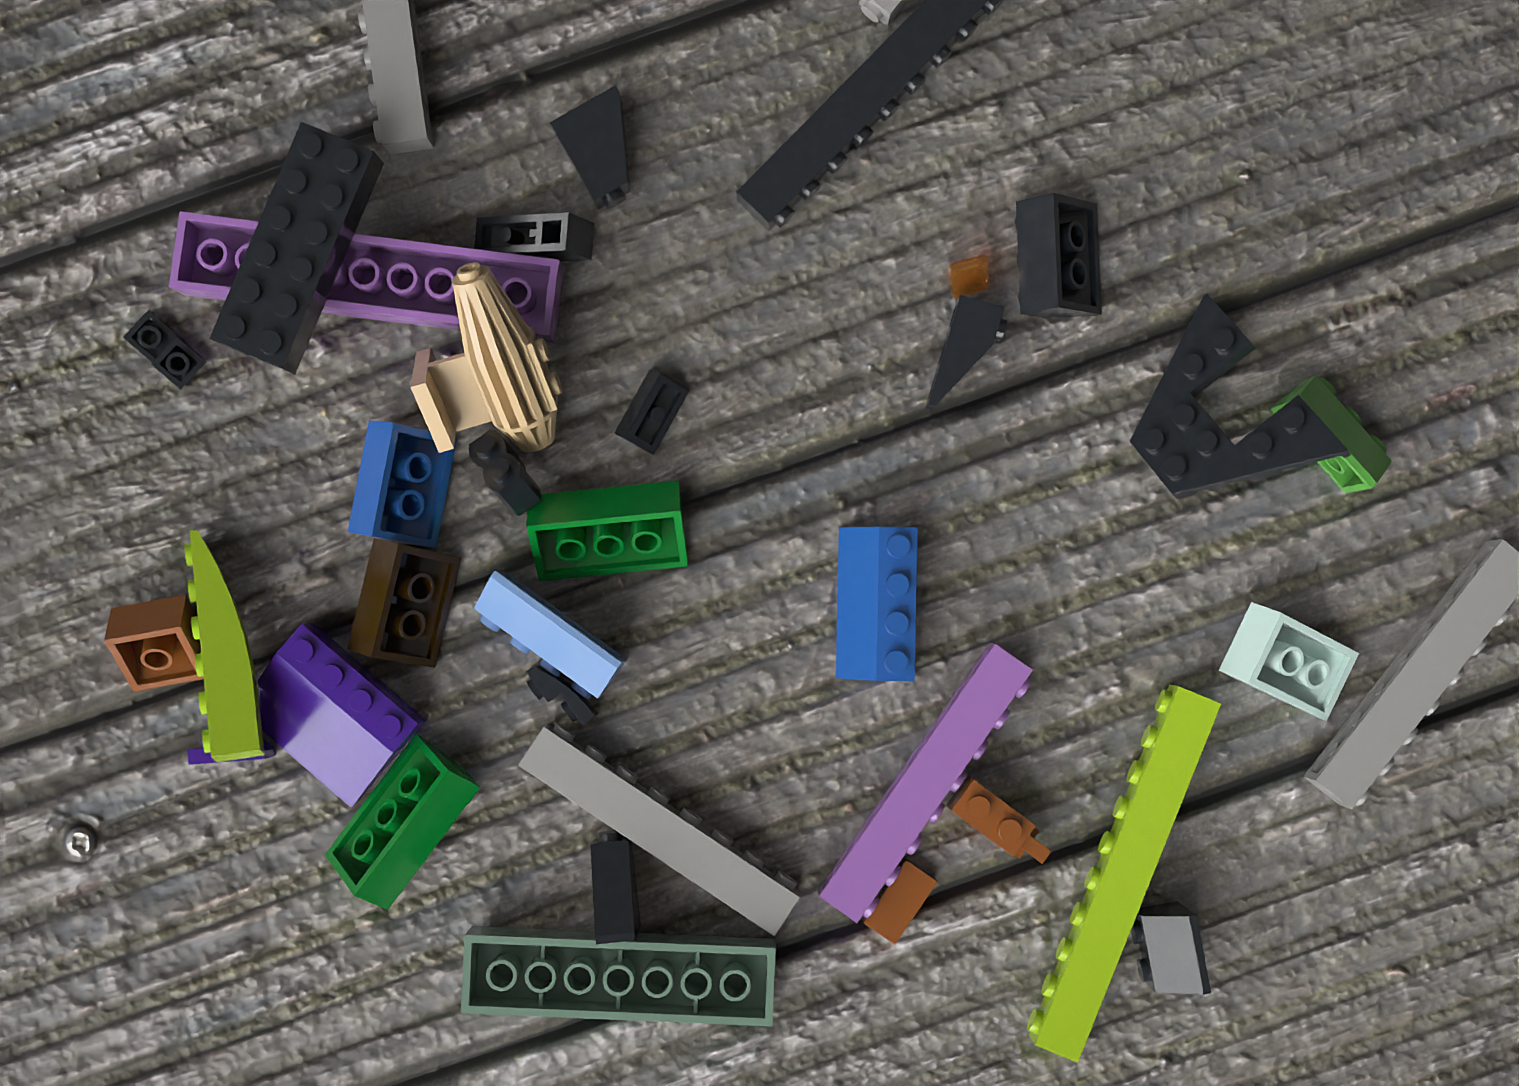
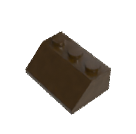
[347,538,461,668]

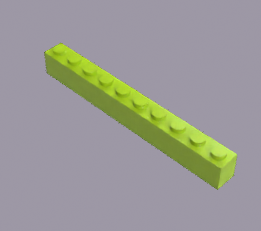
[1027,684,1221,1063]

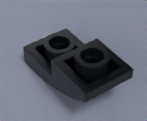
[123,310,207,390]
[526,666,598,725]

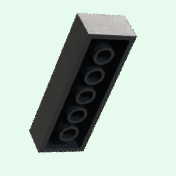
[209,122,384,375]

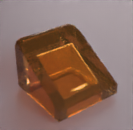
[946,255,989,298]

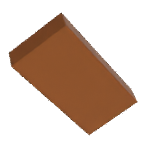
[863,858,938,945]

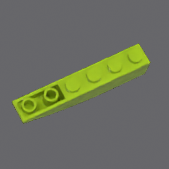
[184,530,265,762]

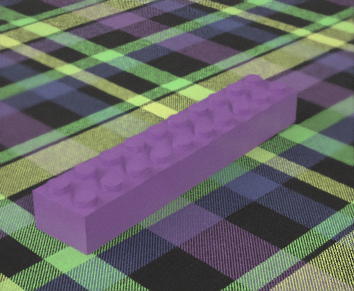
[169,211,565,343]

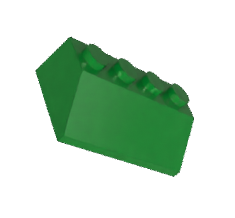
[526,480,688,581]
[325,734,480,910]

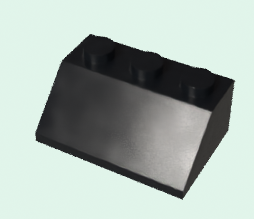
[1015,193,1102,318]

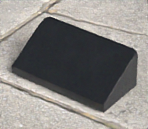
[615,369,690,455]

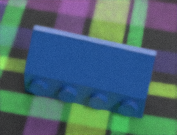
[836,527,918,682]

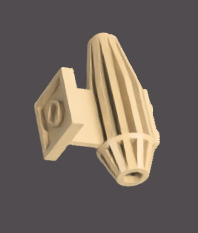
[410,262,562,453]

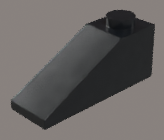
[474,212,595,261]
[925,295,1007,410]

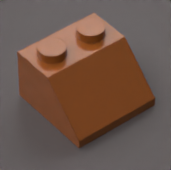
[104,594,204,692]

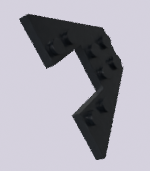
[1130,293,1351,499]

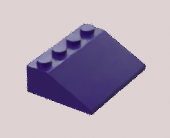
[257,623,427,808]

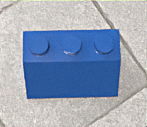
[348,420,457,548]

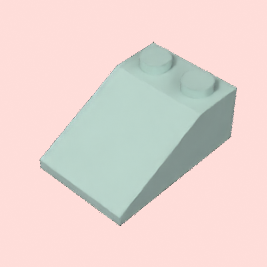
[1219,602,1359,721]

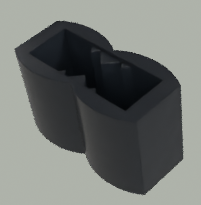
[469,429,541,516]

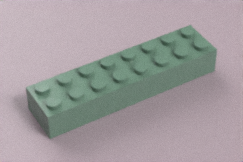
[461,926,776,1027]

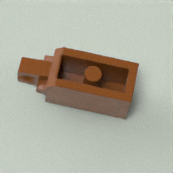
[946,775,1051,864]

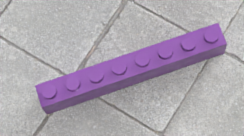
[818,643,1033,923]

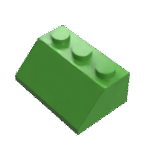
[1271,375,1392,493]

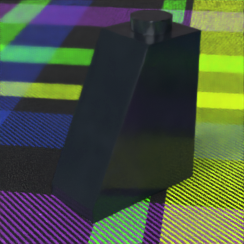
[550,85,631,210]
[590,830,641,945]

